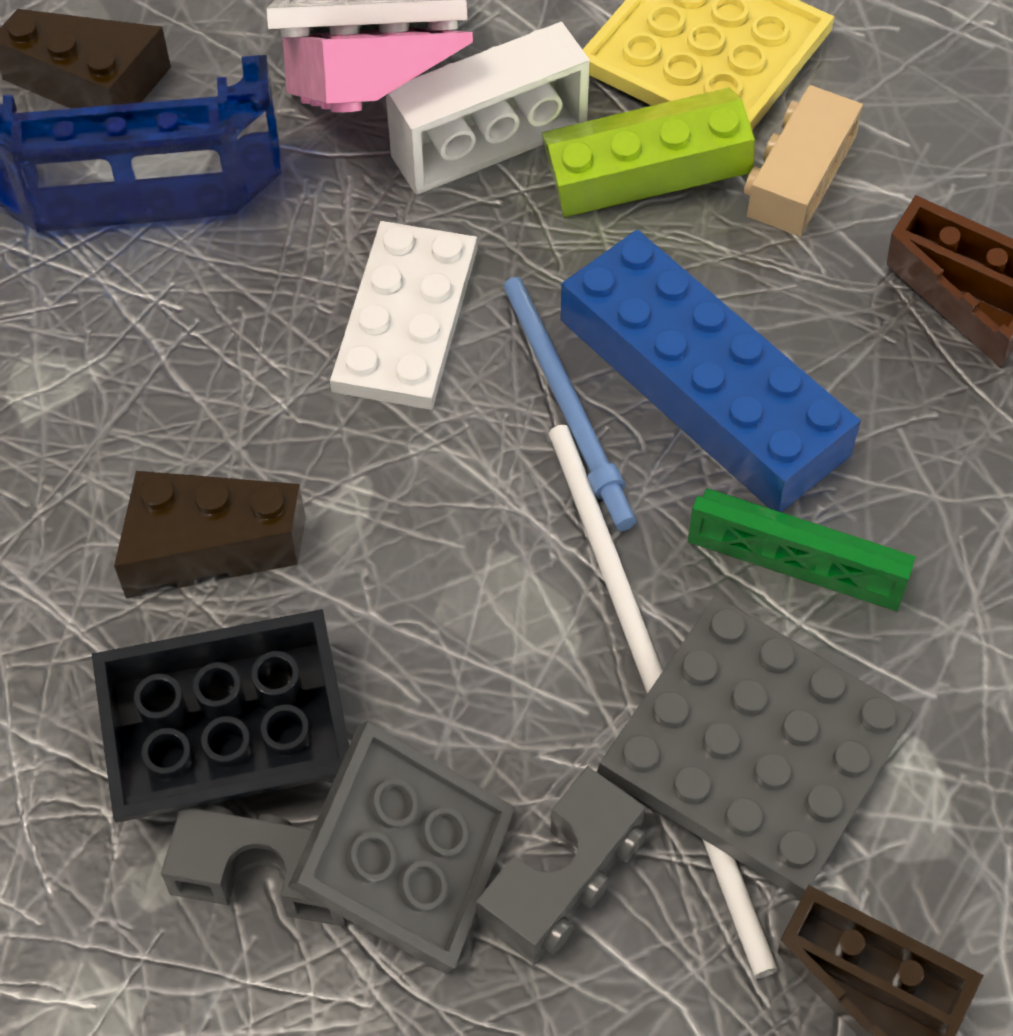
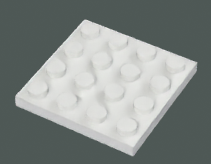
[267,0,467,37]

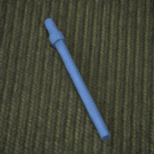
[503,277,637,531]

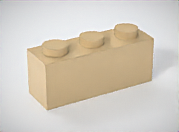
[744,84,863,237]

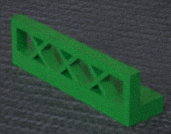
[687,488,916,612]

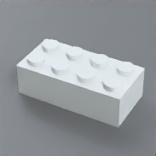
[386,21,590,196]

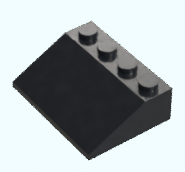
[92,609,349,823]

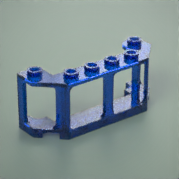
[0,55,282,232]

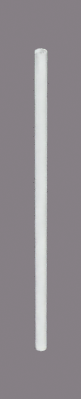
[549,425,778,979]

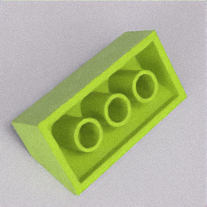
[541,87,755,218]

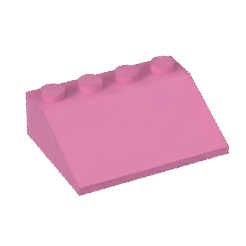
[283,28,473,112]

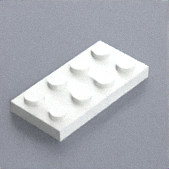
[330,221,478,410]

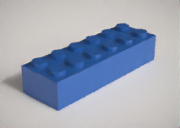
[560,229,861,512]

